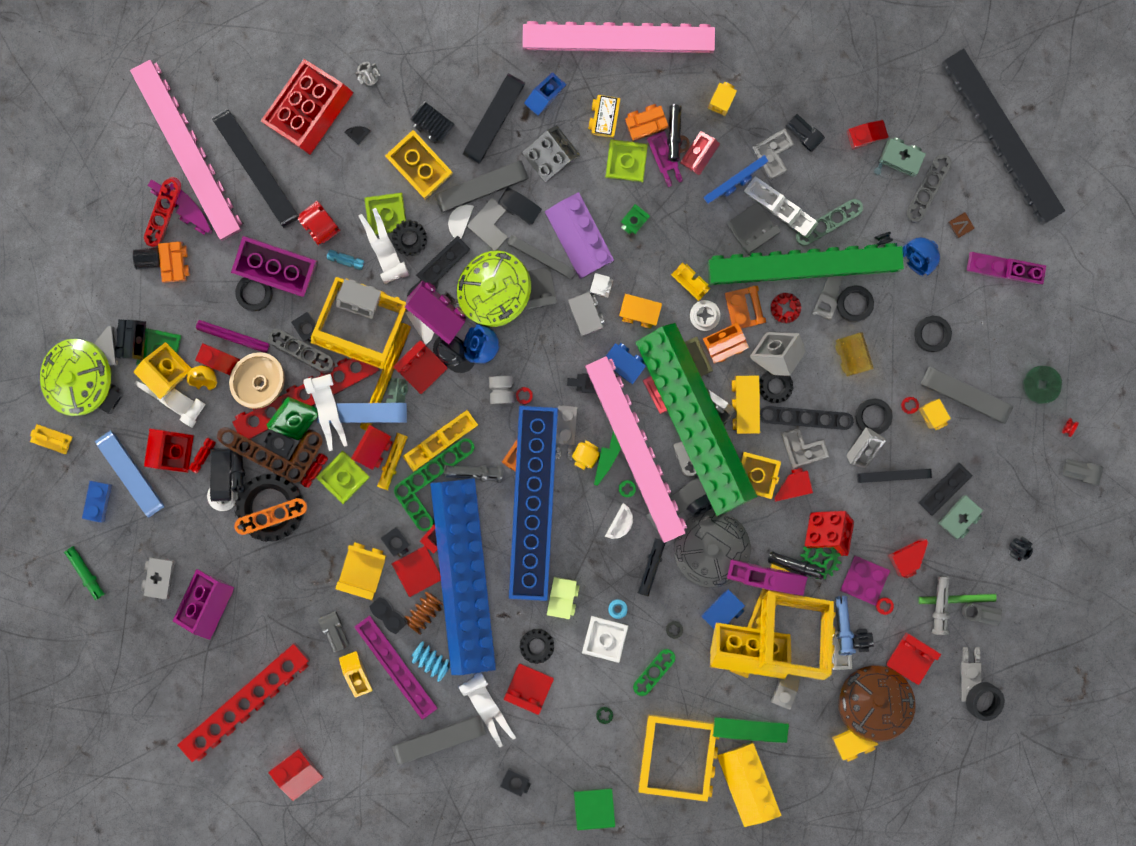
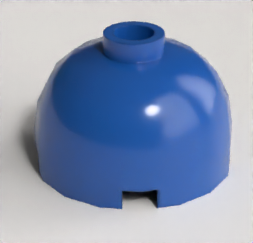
[902,237,940,276]
[464,324,500,364]

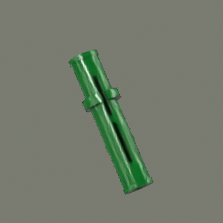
[64,546,105,601]

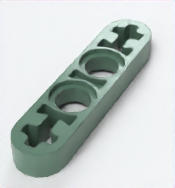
[796,199,863,246]

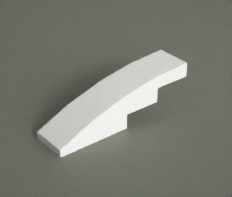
[744,176,819,238]

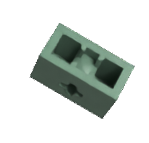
[878,137,926,177]
[938,495,983,539]

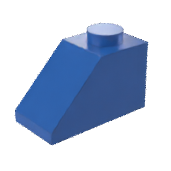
[524,72,567,116]

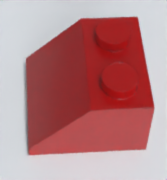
[351,425,393,470]
[144,428,194,473]
[888,538,928,579]
[268,747,324,801]

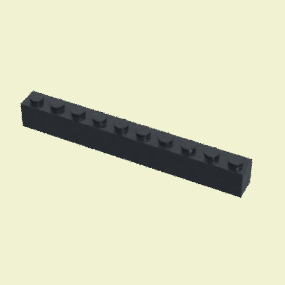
[942,48,1065,225]

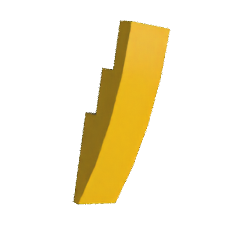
[402,410,478,472]

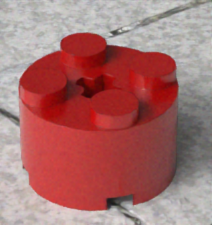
[297,200,341,246]

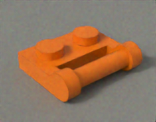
[724,285,767,329]

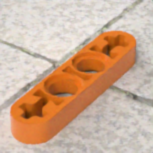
[234,498,308,535]

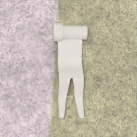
[358,208,410,284]
[304,374,348,451]
[134,381,206,428]
[459,672,516,748]

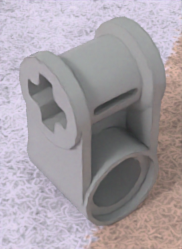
[673,442,697,477]

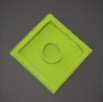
[605,139,648,182]
[364,193,406,235]
[316,450,370,504]

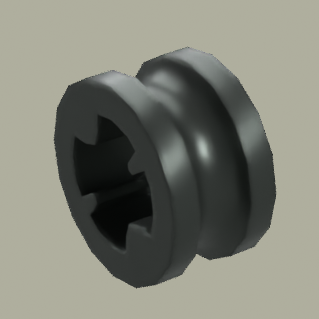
[666,621,683,639]

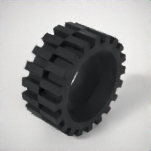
[235,474,304,542]

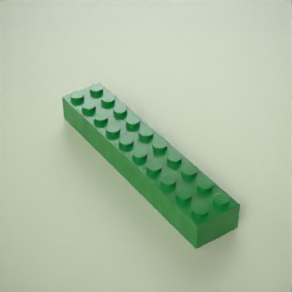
[707,243,904,285]
[635,323,757,516]

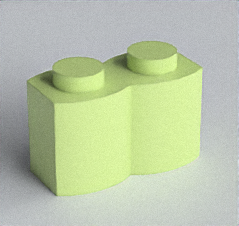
[547,577,579,619]

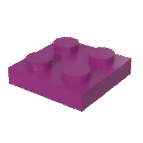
[839,555,890,606]

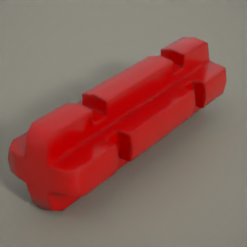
[189,438,216,473]
[300,453,328,488]

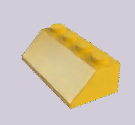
[710,622,791,679]
[717,741,782,827]

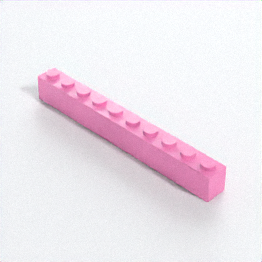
[523,21,715,53]
[130,60,243,241]
[585,356,687,543]

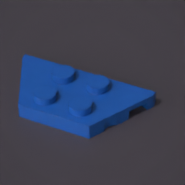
[703,155,769,204]

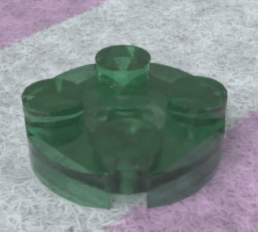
[1023,366,1062,404]

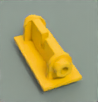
[671,262,711,301]
[30,424,73,455]

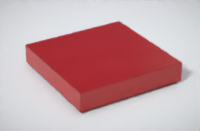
[391,546,441,597]

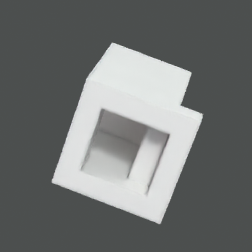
[590,273,613,298]

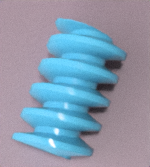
[410,641,450,682]

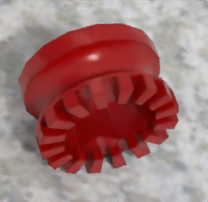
[516,387,533,404]
[901,397,919,414]
[1062,418,1079,437]
[876,597,894,615]

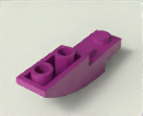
[147,179,212,235]
[967,252,1046,285]
[727,559,808,596]

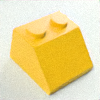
[134,342,192,399]

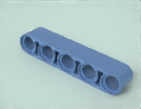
[317,403,407,423]
[95,430,165,518]

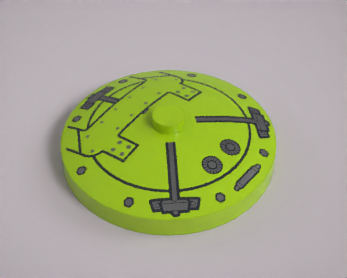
[457,251,531,327]
[40,339,111,416]

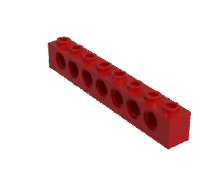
[232,358,380,442]
[177,643,310,762]

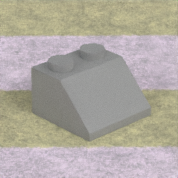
[750,332,806,376]

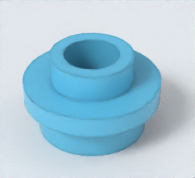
[608,600,628,619]

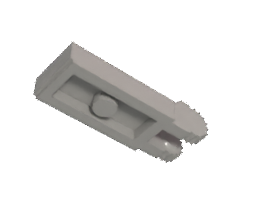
[555,405,577,460]
[961,647,981,701]

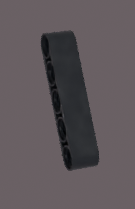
[463,73,525,164]
[760,406,854,430]

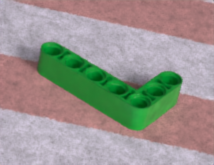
[394,439,475,531]

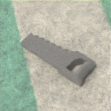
[812,276,843,320]

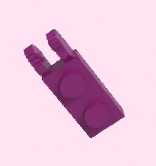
[646,131,683,187]

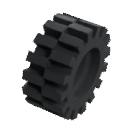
[392,220,427,256]
[759,371,794,403]
[520,629,554,664]

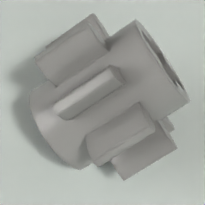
[355,62,380,86]

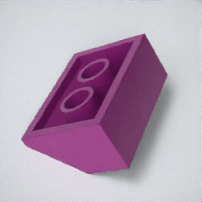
[405,280,466,344]
[173,569,234,640]

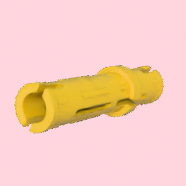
[377,433,408,491]

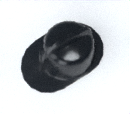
[433,336,475,373]

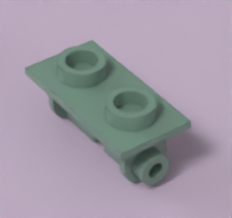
[386,378,408,403]

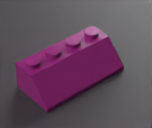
[231,236,318,297]

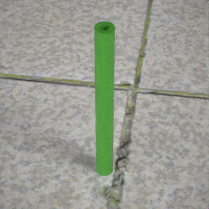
[919,594,996,604]

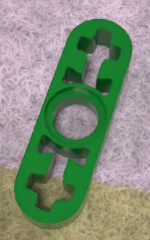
[633,649,675,696]

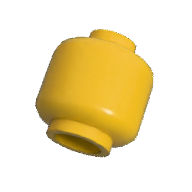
[572,441,600,470]

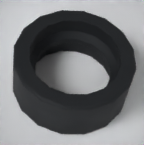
[235,277,273,311]
[837,285,874,322]
[914,315,952,352]
[855,398,893,434]
[966,682,1005,721]

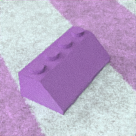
[545,192,614,279]

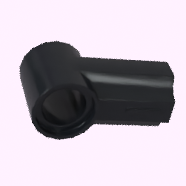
[786,114,825,152]

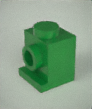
[620,204,650,235]

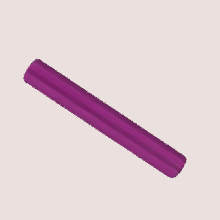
[196,320,270,353]

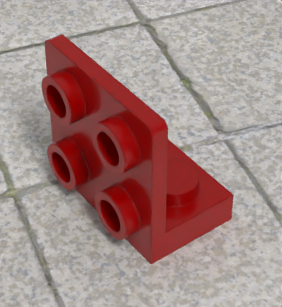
[393,340,447,394]
[805,511,854,556]
[886,633,941,685]
[504,663,554,715]

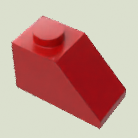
[846,120,889,150]
[195,343,240,375]
[773,468,813,502]

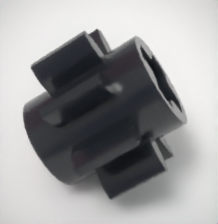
[1009,536,1033,562]
[853,629,874,652]

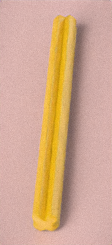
[360,323,411,430]

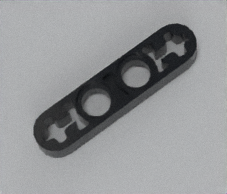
[857,468,932,483]

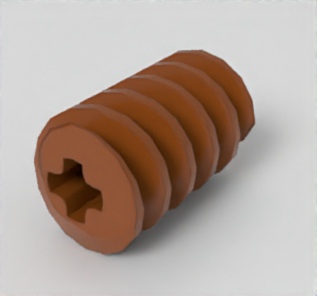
[405,592,444,635]

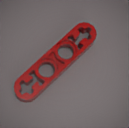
[144,177,181,247]

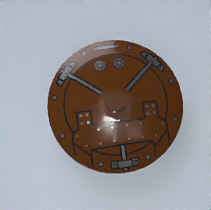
[838,666,916,742]

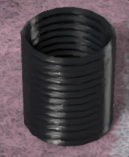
[133,247,160,270]

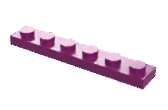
[354,616,438,720]

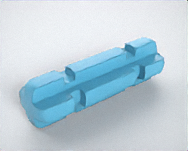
[327,250,364,270]

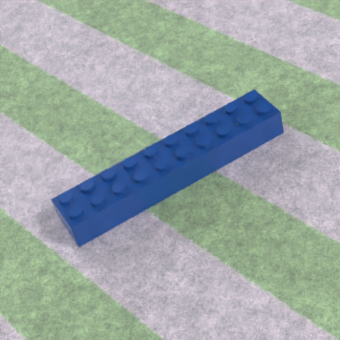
[509,406,558,601]
[430,478,496,675]

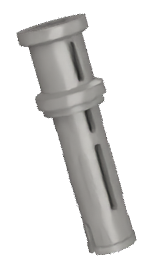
[932,575,950,635]

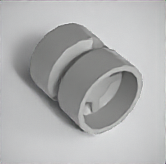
[489,376,515,404]

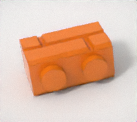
[625,104,669,142]
[158,241,190,283]
[703,323,749,364]

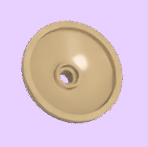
[229,352,285,409]

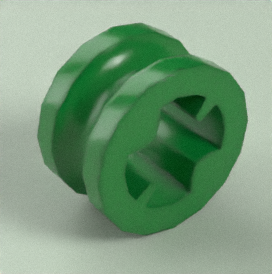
[619,480,636,497]

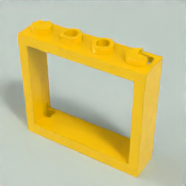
[311,277,407,369]
[759,590,836,680]
[638,714,719,802]

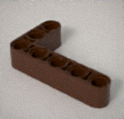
[217,427,323,483]

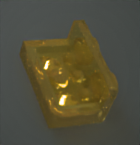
[835,332,874,377]

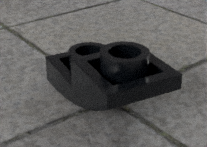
[498,187,542,225]

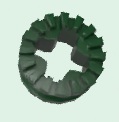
[596,707,613,724]

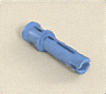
[835,596,856,656]

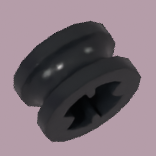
[874,232,893,246]

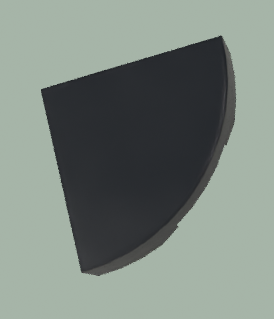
[344,126,372,145]

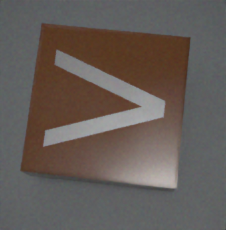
[948,212,975,239]

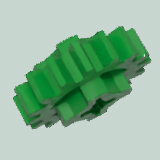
[800,547,841,579]

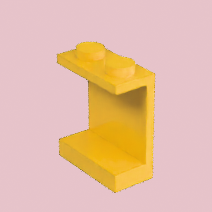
[335,542,387,600]

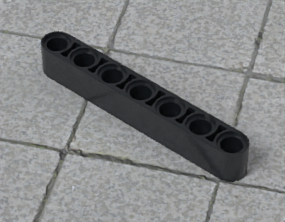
[211,108,299,228]

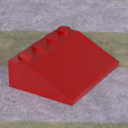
[261,59,354,155]

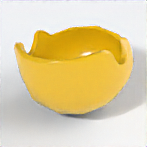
[186,365,217,390]

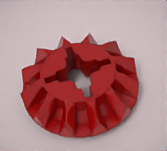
[771,292,801,323]

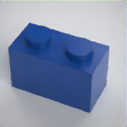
[605,343,646,385]
[82,481,112,522]
[701,589,745,629]

